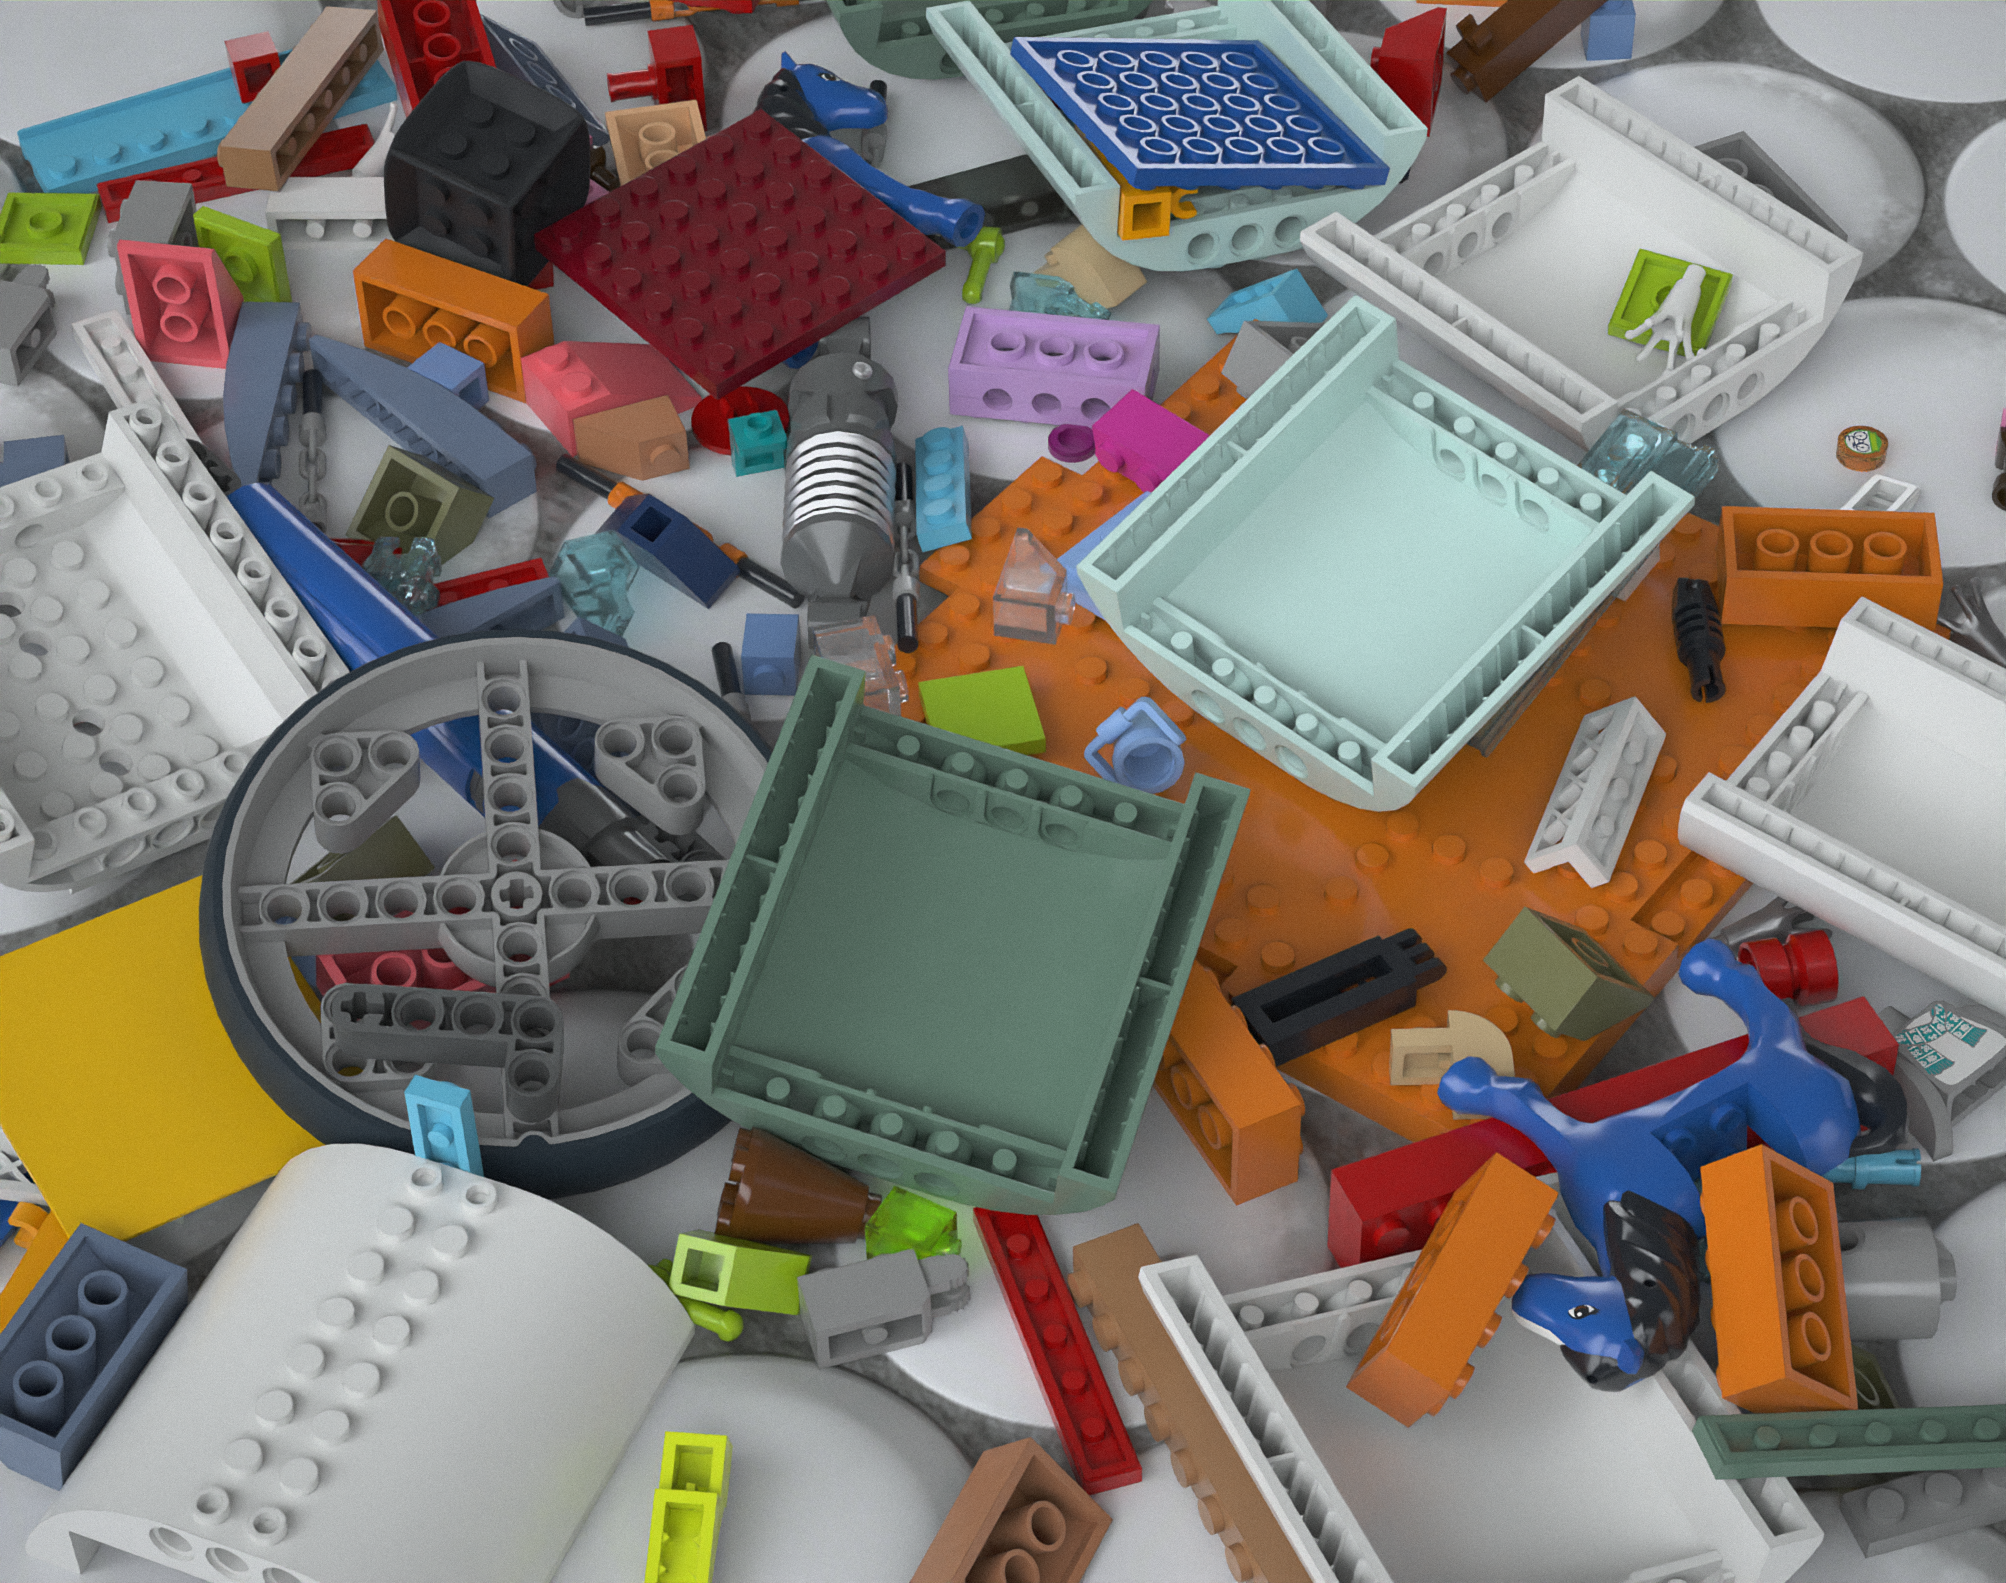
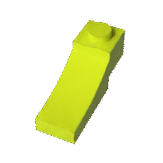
[644,1431,733,1583]

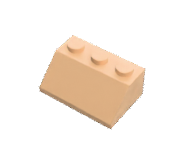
[605,100,706,186]

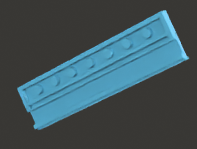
[17,49,397,194]

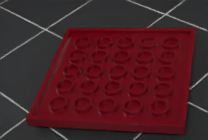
[534,109,946,400]

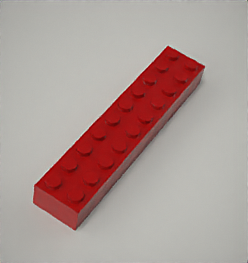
[1327,996,1899,1268]

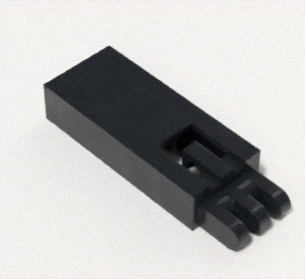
[1231,928,1447,1067]

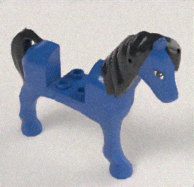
[753,51,985,369]
[1437,938,1910,1392]

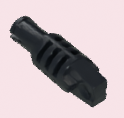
[1671,577,1726,703]

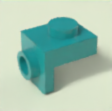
[728,410,787,477]

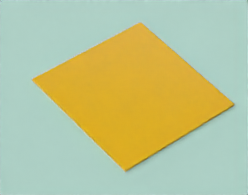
[0,875,363,1242]

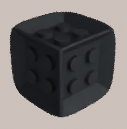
[384,61,590,286]

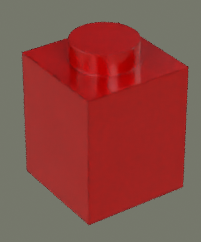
[224,31,281,104]

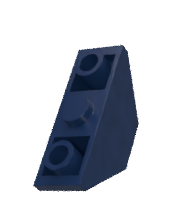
[595,494,741,609]

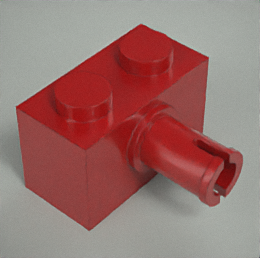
[606,24,707,132]

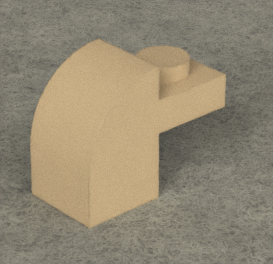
[1032,225,1147,314]
[1389,1010,1515,1120]

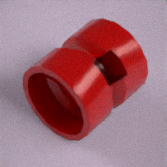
[1738,929,1839,1007]

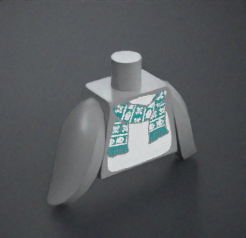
[1878,1001,2006,1162]

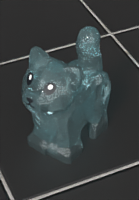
[362,536,442,616]

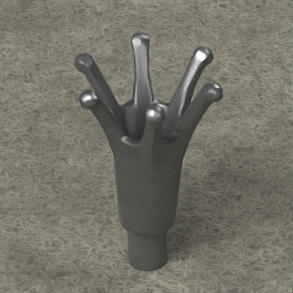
[1937,577,2006,669]
[1711,896,1832,957]

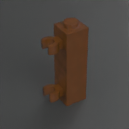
[1446,0,1608,103]

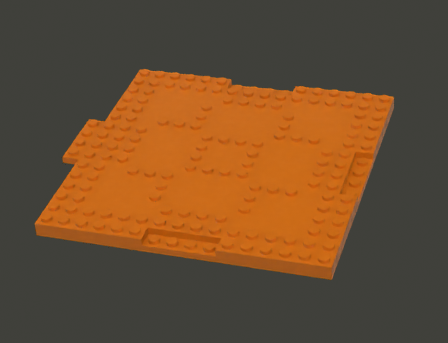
[864,319,1951,1143]

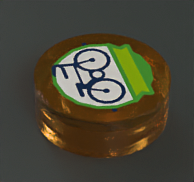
[1836,426,1888,472]

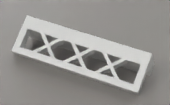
[1524,696,1666,888]

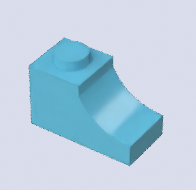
[1207,268,1328,335]

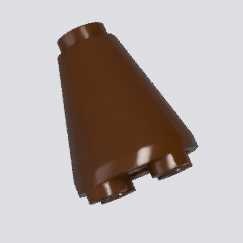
[714,1126,882,1244]

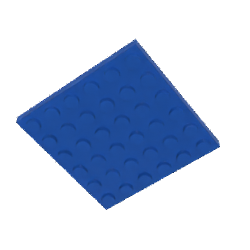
[1010,37,1390,190]

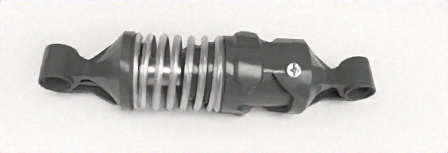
[780,317,898,656]

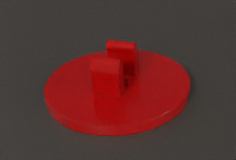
[691,386,790,456]

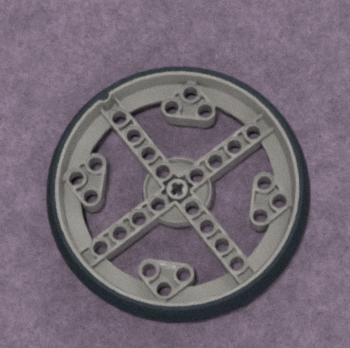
[199,629,773,1199]

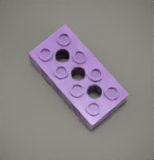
[948,306,1160,428]

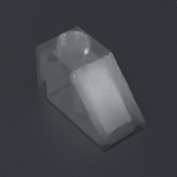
[993,527,1075,645]

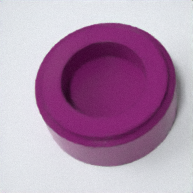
[1048,424,1096,463]

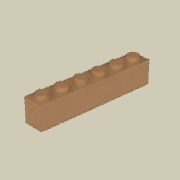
[217,6,384,191]

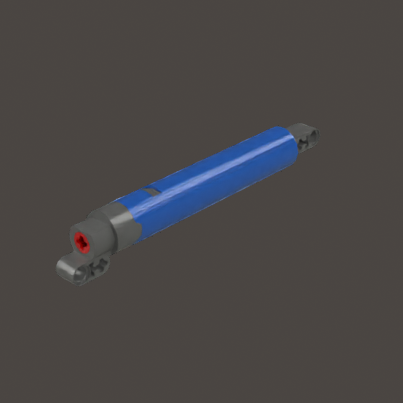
[186,439,726,905]

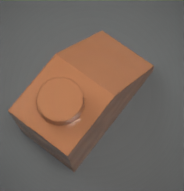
[573,395,690,481]

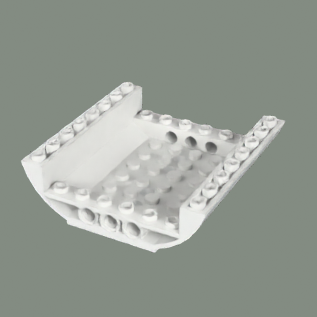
[0,396,350,895]

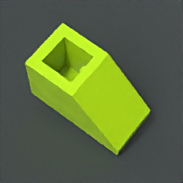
[668,1229,812,1315]

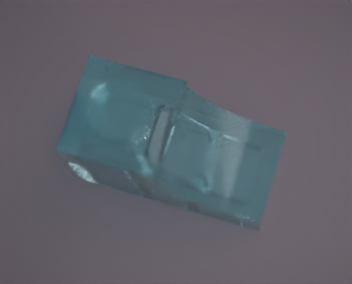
[548,530,640,637]

